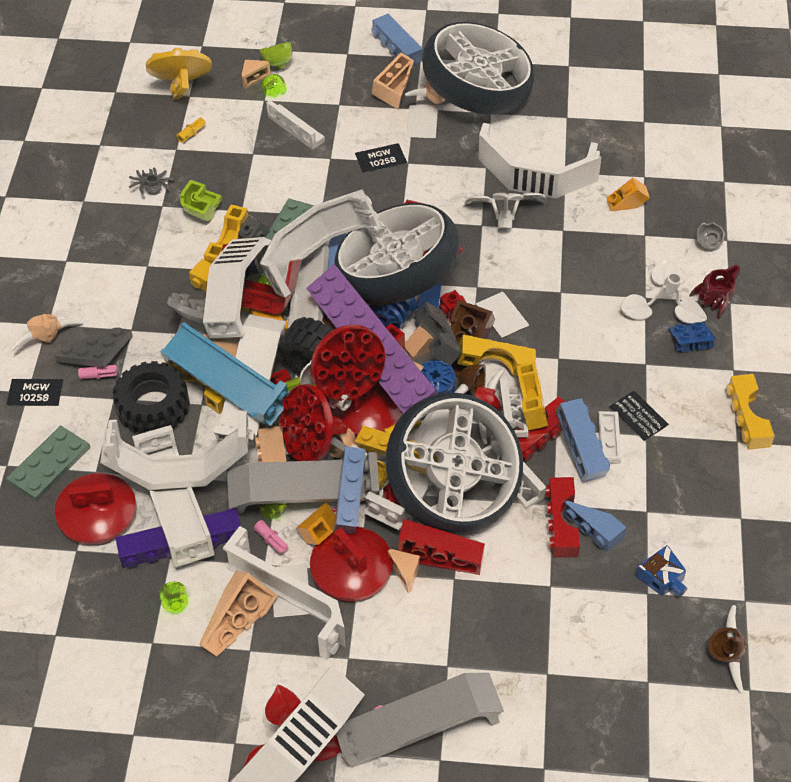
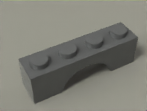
[415,301,462,366]

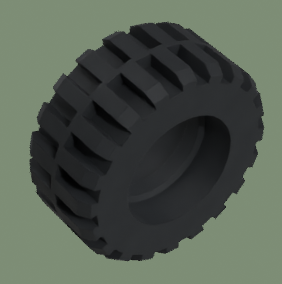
[278,317,333,376]
[113,361,190,434]

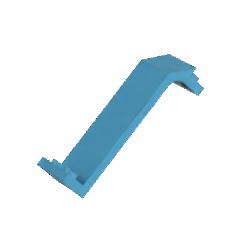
[160,322,289,426]

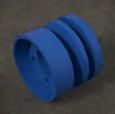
[369,297,417,329]
[421,360,455,395]

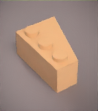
[371,53,414,110]
[255,426,287,463]

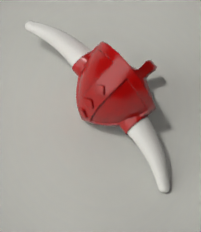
[475,369,504,444]

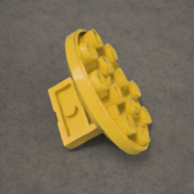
[145,48,212,100]

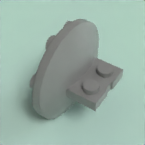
[167,293,207,335]

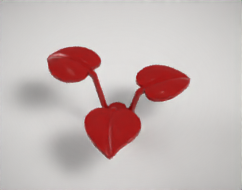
[244,684,341,767]

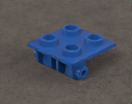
[669,322,716,353]

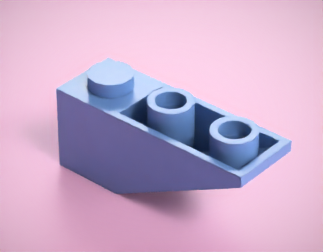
[564,501,626,552]

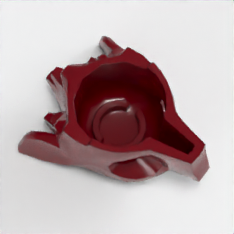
[689,264,741,319]

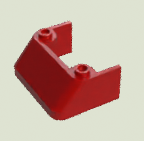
[221,243,301,314]

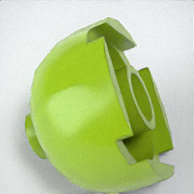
[259,42,293,69]

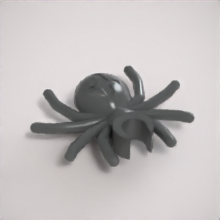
[129,167,174,195]

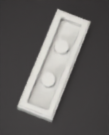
[598,411,622,464]

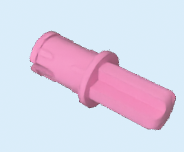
[78,365,118,380]
[254,520,288,554]

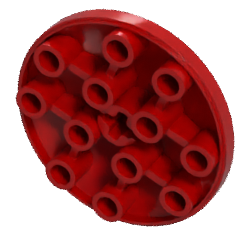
[310,324,385,401]
[328,381,403,437]
[279,384,348,461]
[54,473,137,545]
[310,527,393,602]

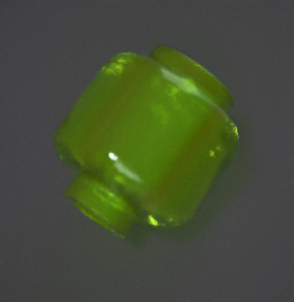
[259,503,289,519]
[160,581,189,613]

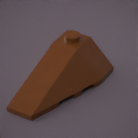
[450,300,495,377]

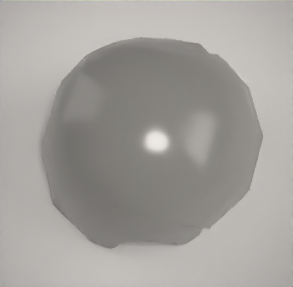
[697,222,725,249]

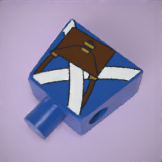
[636,545,688,597]

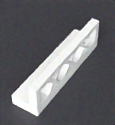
[266,100,325,150]
[499,376,528,437]
[482,436,546,509]

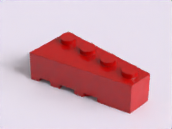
[398,519,485,575]

